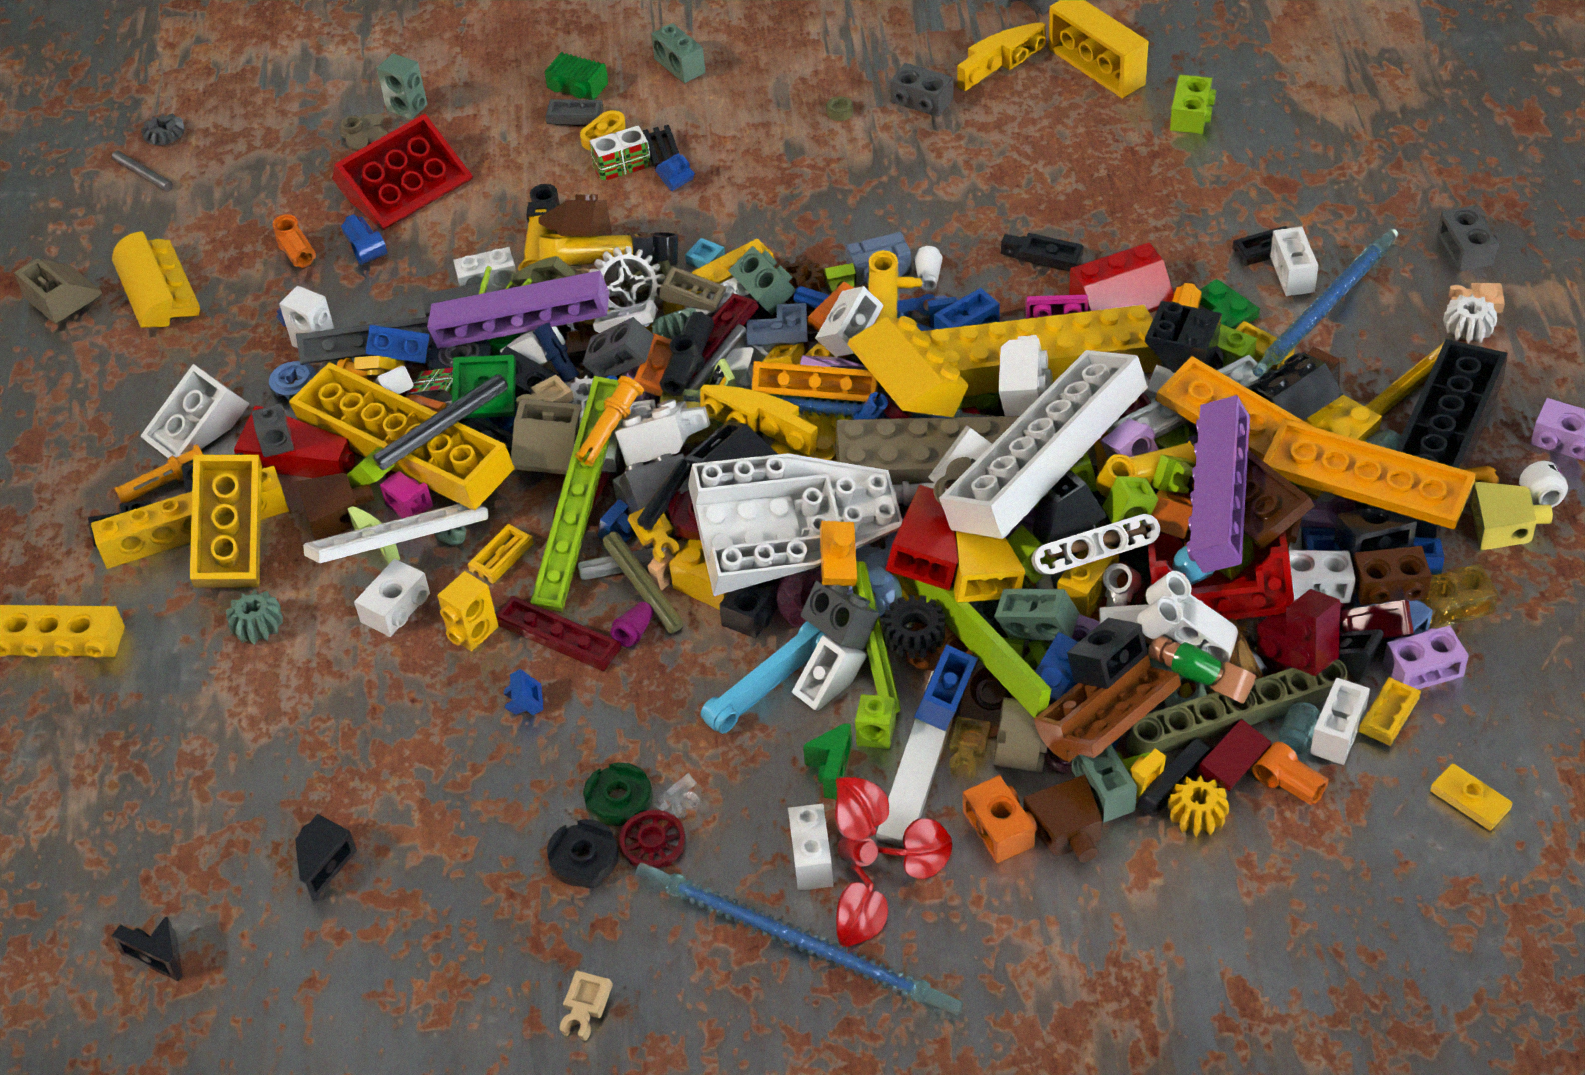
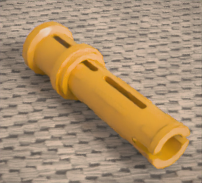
[575,376,644,466]
[114,444,203,503]

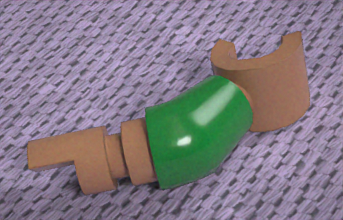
[1144,635,1256,704]

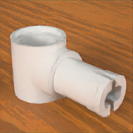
[1103,563,1142,607]

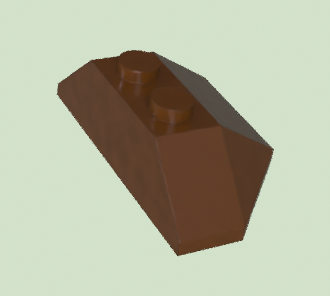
[539,194,612,236]

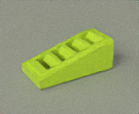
[347,446,395,487]

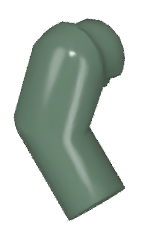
[434,526,466,546]

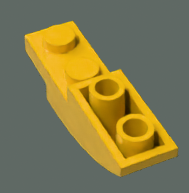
[957,22,1046,91]
[700,385,818,457]

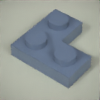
[747,303,808,346]

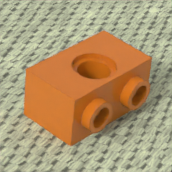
[962,775,1037,864]

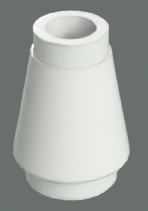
[914,246,943,291]

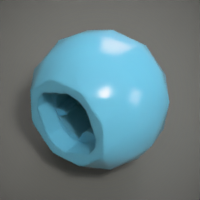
[1172,546,1214,585]

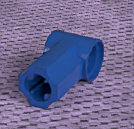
[341,214,388,265]

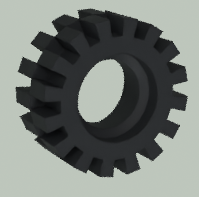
[884,595,945,659]

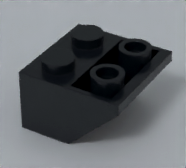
[1145,301,1222,373]
[1252,352,1343,421]
[684,420,778,465]
[1032,470,1107,545]

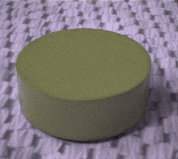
[826,96,853,121]

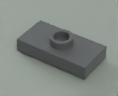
[545,99,604,125]

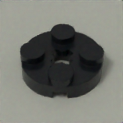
[547,819,619,889]

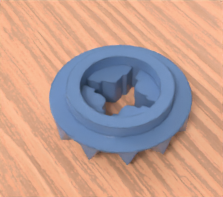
[269,361,316,400]

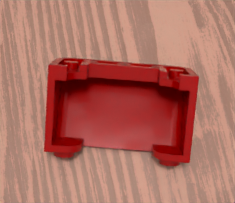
[1148,531,1294,620]

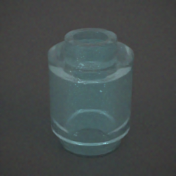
[1279,702,1321,755]

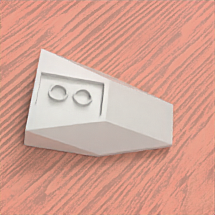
[688,453,902,596]

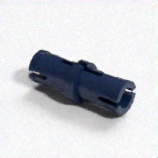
[533,322,580,383]

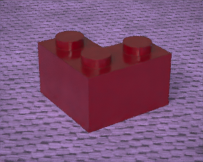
[1257,589,1340,676]

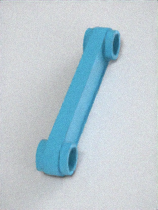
[700,621,826,734]

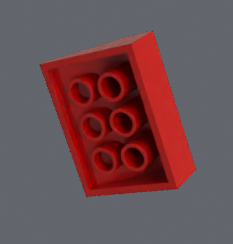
[332,113,473,231]

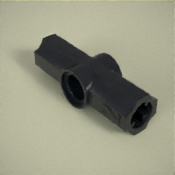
[659,312,715,396]

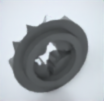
[141,113,185,145]

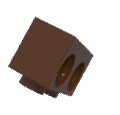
[1353,546,1432,605]

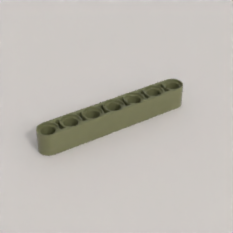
[1125,659,1347,756]

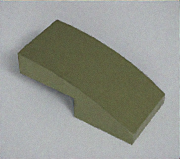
[510,256,576,286]

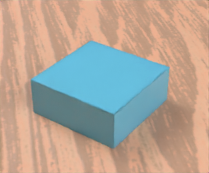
[685,238,725,268]

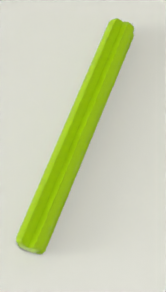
[852,561,901,714]

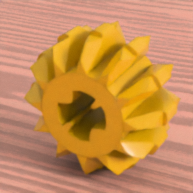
[1168,775,1229,837]

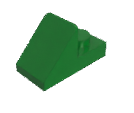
[803,723,853,800]

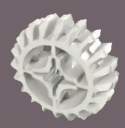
[589,246,665,311]

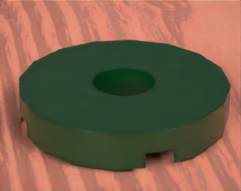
[583,762,653,826]

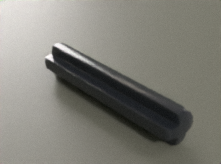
[637,459,692,530]

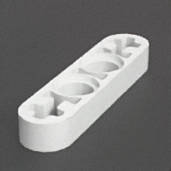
[1032,514,1160,575]

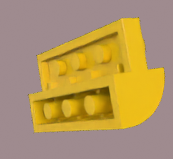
[112,231,200,328]

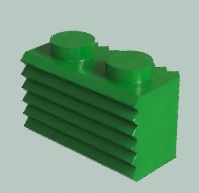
[544,52,608,100]

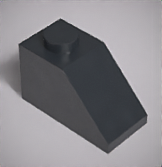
[295,814,357,902]

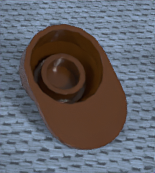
[960,665,1015,738]

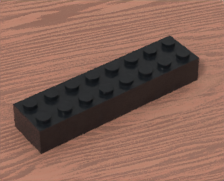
[1395,339,1508,538]

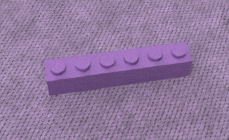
[427,270,609,349]
[1187,395,1250,573]

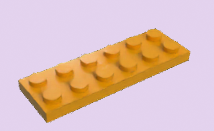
[1155,356,1323,497]
[1262,418,1476,530]

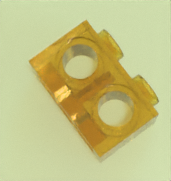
[1418,564,1499,629]

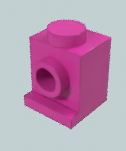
[380,471,433,518]

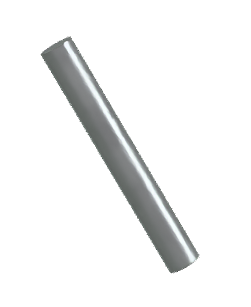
[112,151,173,191]
[686,324,747,396]

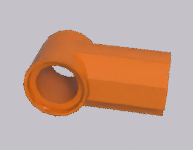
[272,214,316,269]
[1252,741,1329,805]

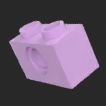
[1530,398,1585,461]

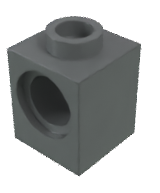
[252,404,294,457]

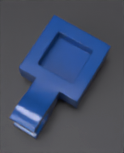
[897,294,934,317]

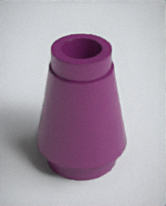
[610,602,654,647]

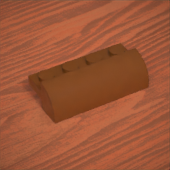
[1034,655,1181,762]

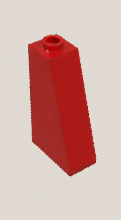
[234,405,355,478]
[886,484,958,591]

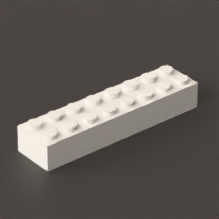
[939,350,1148,539]

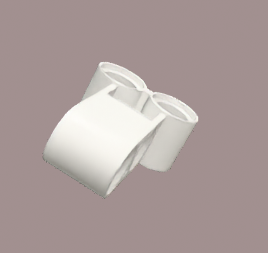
[1137,571,1238,662]

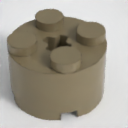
[993,697,1052,773]

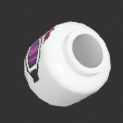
[1519,461,1568,507]

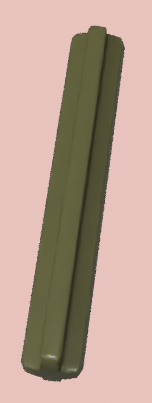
[603,531,683,634]

